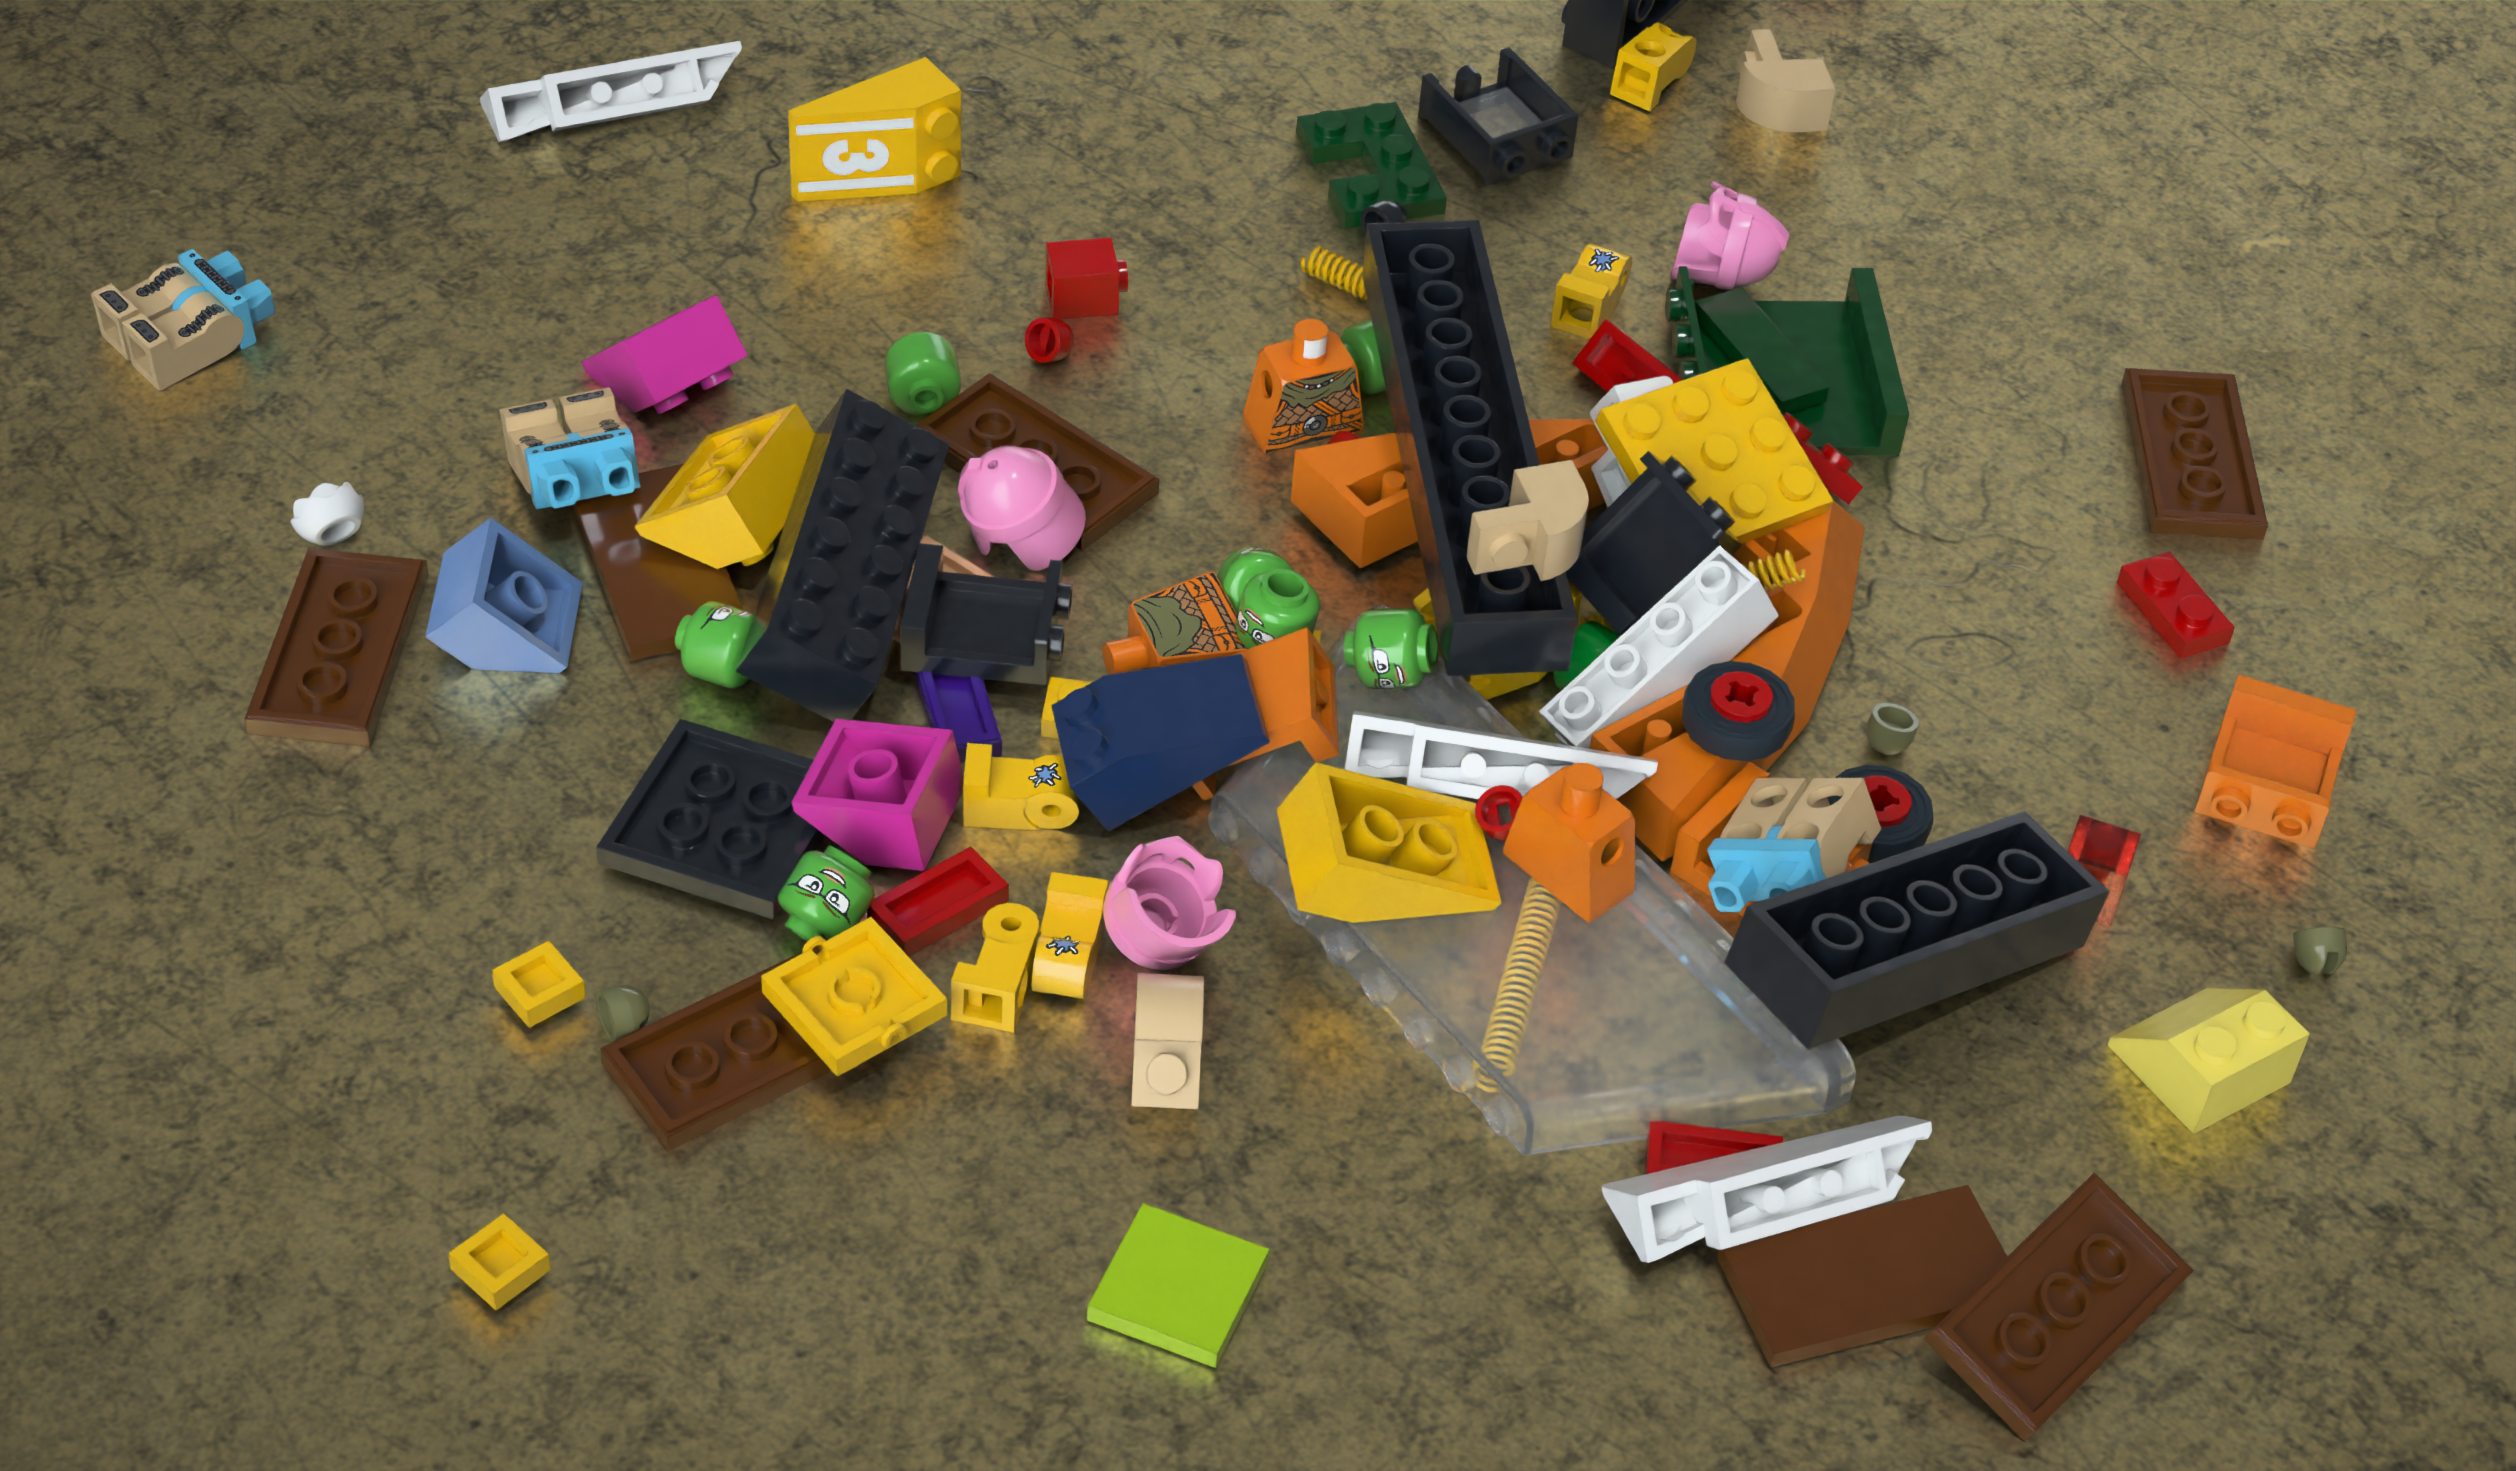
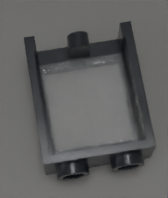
[1418,47,1578,187]

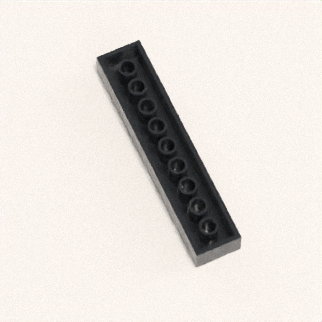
[1362,220,1577,676]

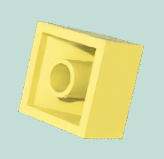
[2107,988,2310,1134]

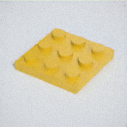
[1595,358,1834,544]

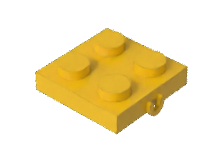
[761,917,947,1077]

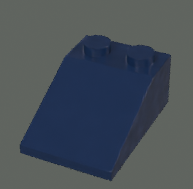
[1051,654,1270,831]

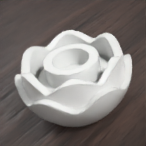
[291,482,364,546]

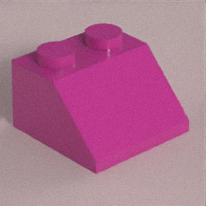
[581,295,748,414]
[791,719,964,871]

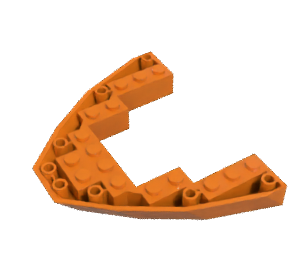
[1291,419,1865,862]

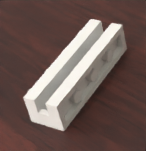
[1539,546,1779,749]

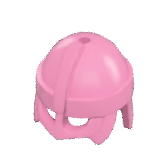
[1670,181,1790,290]
[958,446,1086,571]
[1103,836,1236,970]

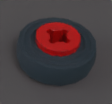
[1682,661,1795,761]
[1827,765,1933,863]

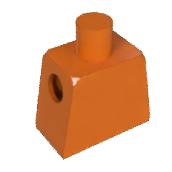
[1503,763,1635,924]

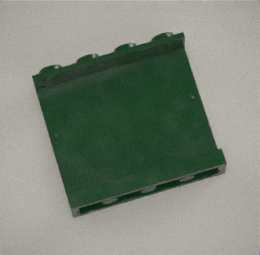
[1665,266,1909,456]

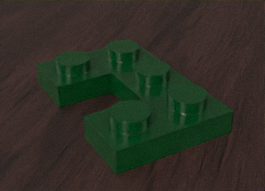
[1296,102,1447,230]

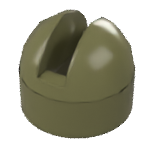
[1866,703,1919,756]
[2293,927,2347,974]
[596,985,650,1042]

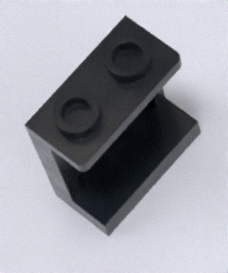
[1566,450,1742,636]
[900,543,1073,685]

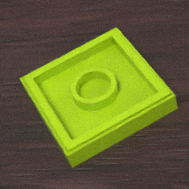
[1087,1203,1270,1368]

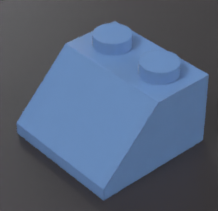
[425,517,583,673]

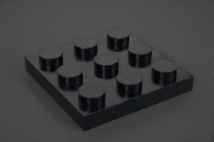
[596,719,825,920]

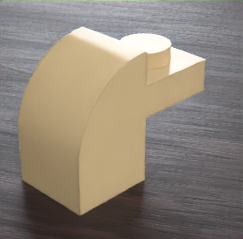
[1736,29,1835,132]
[1466,460,1589,581]
[1131,973,1204,1109]

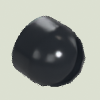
[1361,200,1407,235]

